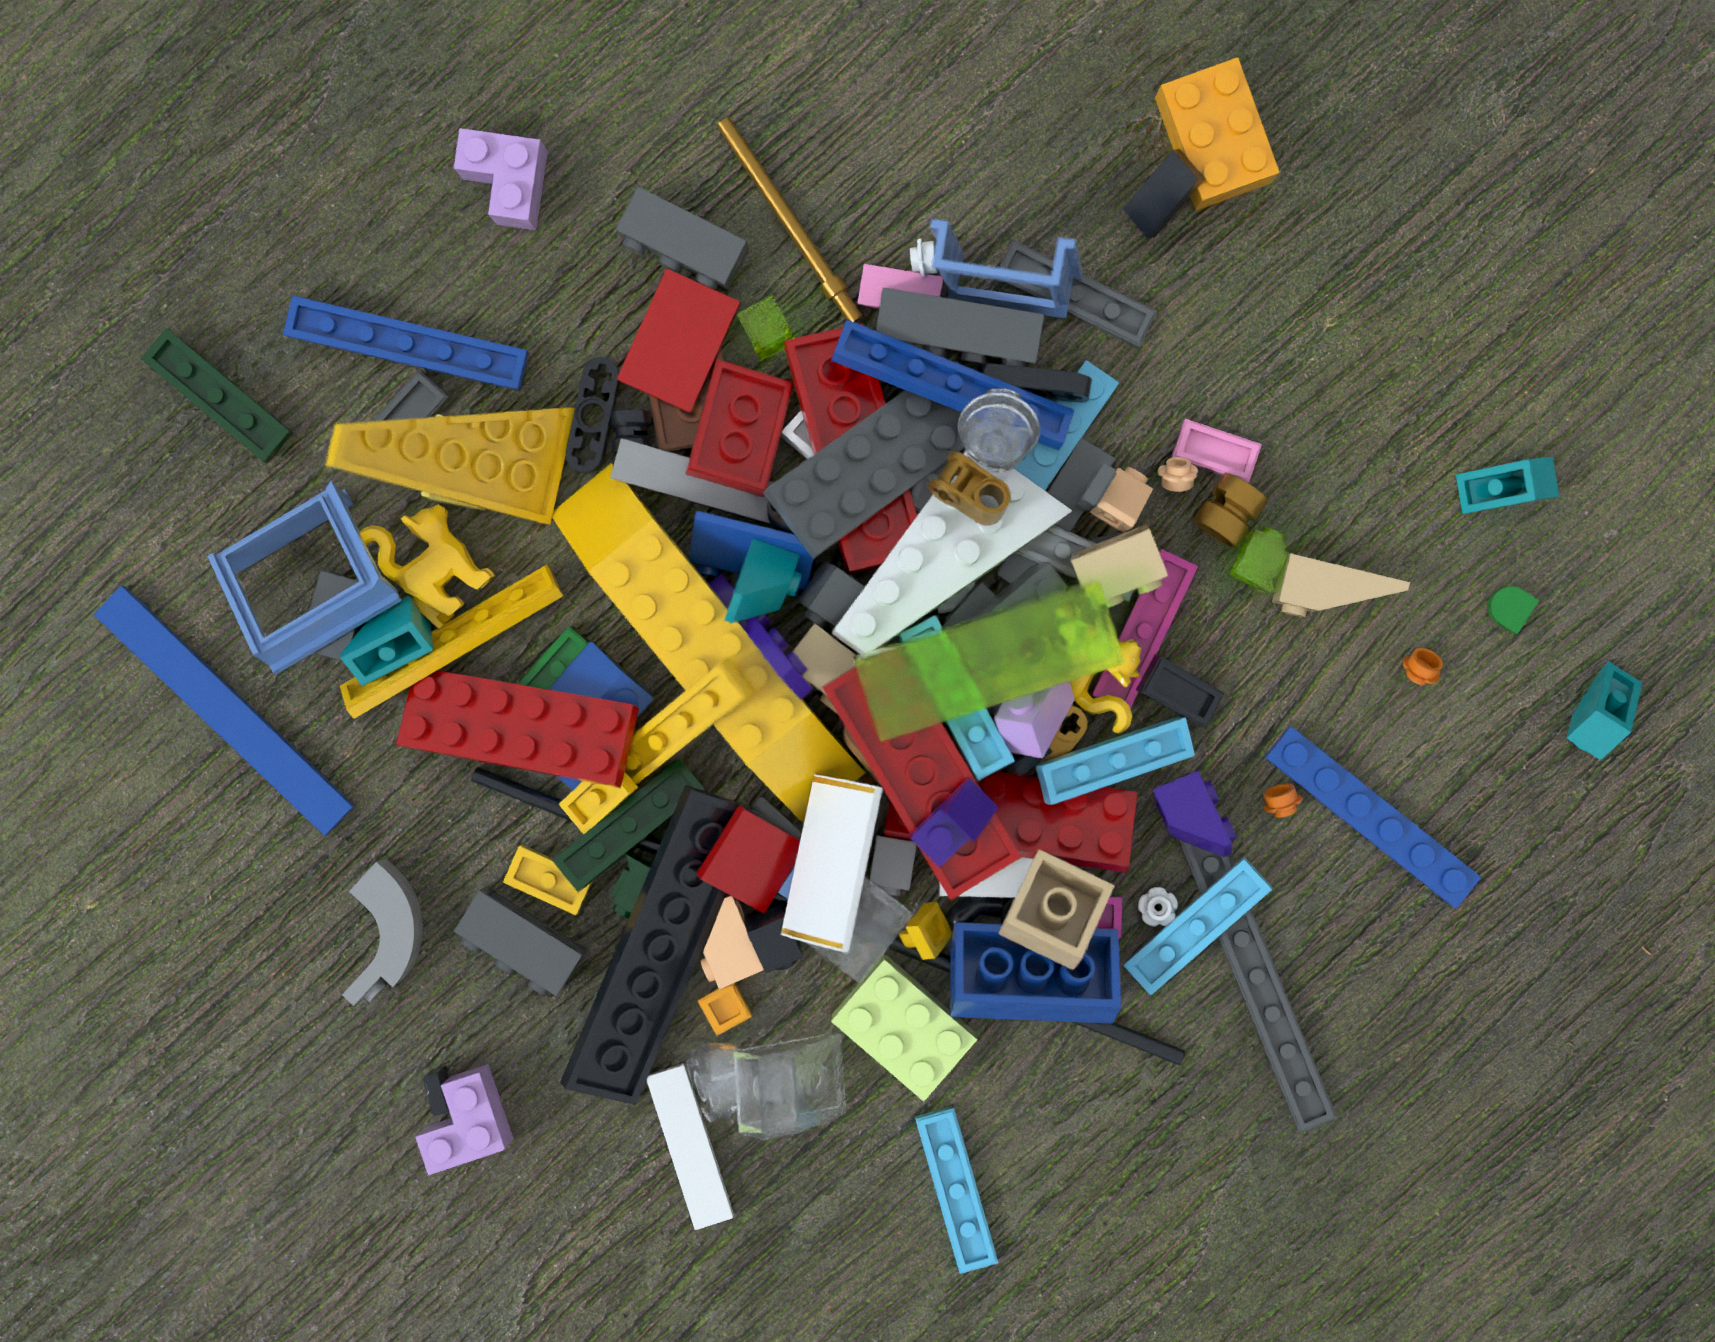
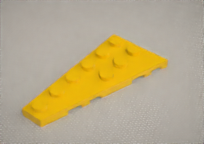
[326,407,575,525]

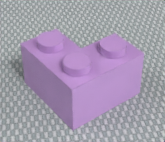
[454,128,548,230]
[975,655,1075,758]
[415,1064,514,1175]

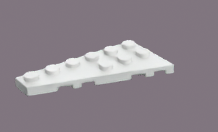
[832,440,1072,658]

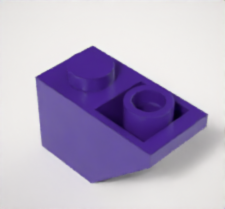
[1153,771,1236,857]

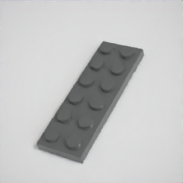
[763,390,995,559]

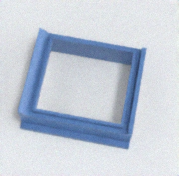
[930,219,1083,319]
[207,481,402,675]

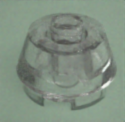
[958,388,1040,472]
[686,1042,757,1122]

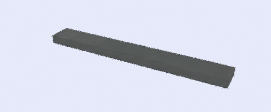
[1178,840,1337,1133]

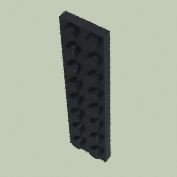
[560,785,760,1105]

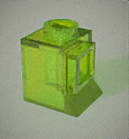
[737,295,794,361]
[1228,527,1289,595]

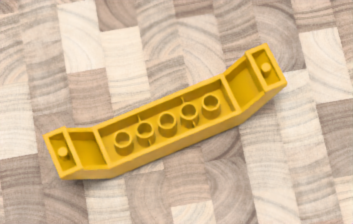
[552,463,866,824]

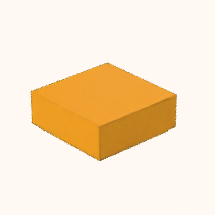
[698,983,753,1036]

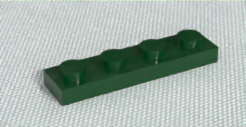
[141,328,293,463]
[552,758,705,893]

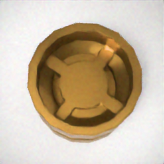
[1193,472,1269,549]

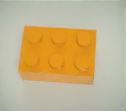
[1155,57,1280,211]

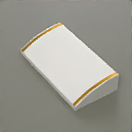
[781,774,882,953]

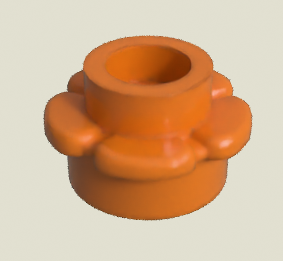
[1403,648,1443,685]
[1263,783,1303,818]

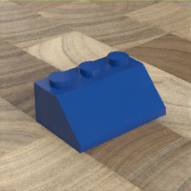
[689,511,817,597]
[548,640,654,791]

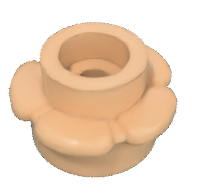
[1158,457,1198,492]

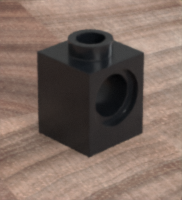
[744,901,803,973]

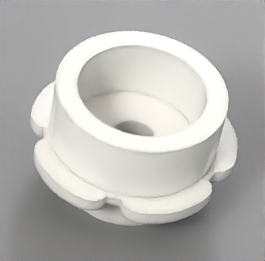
[910,238,938,277]
[1138,887,1178,927]

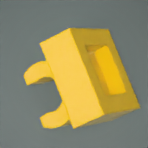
[898,902,953,960]

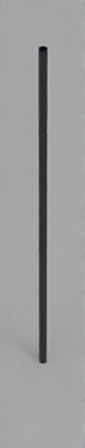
[471,766,1185,1065]

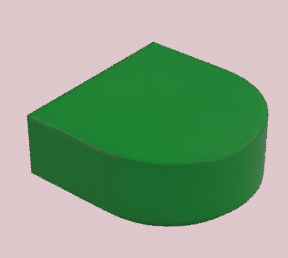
[1487,586,1539,635]

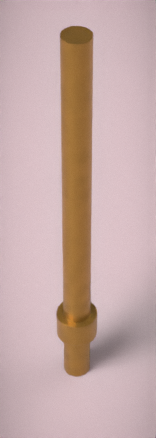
[716,117,863,323]

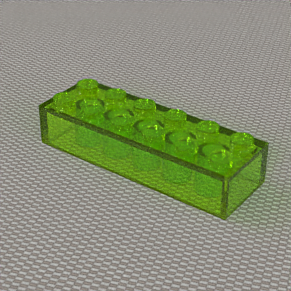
[852,580,1124,742]

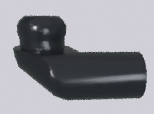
[947,896,1003,932]

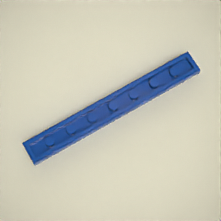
[93,586,355,836]

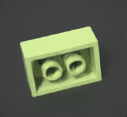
[831,953,977,1101]

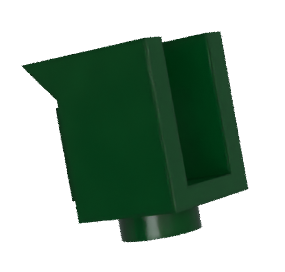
[610,851,652,919]

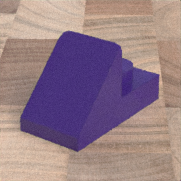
[909,777,998,867]

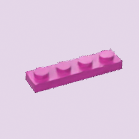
[1091,549,1198,709]

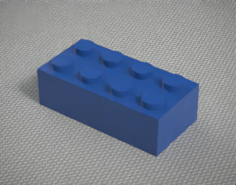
[950,922,1121,1023]

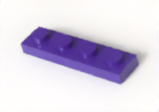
[709,574,813,699]

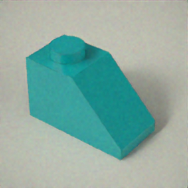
[1456,457,1560,514]
[724,538,802,623]
[340,595,433,686]
[1566,661,1642,760]

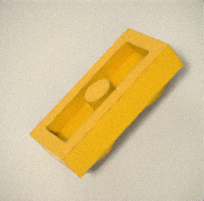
[559,772,638,834]
[503,845,592,915]

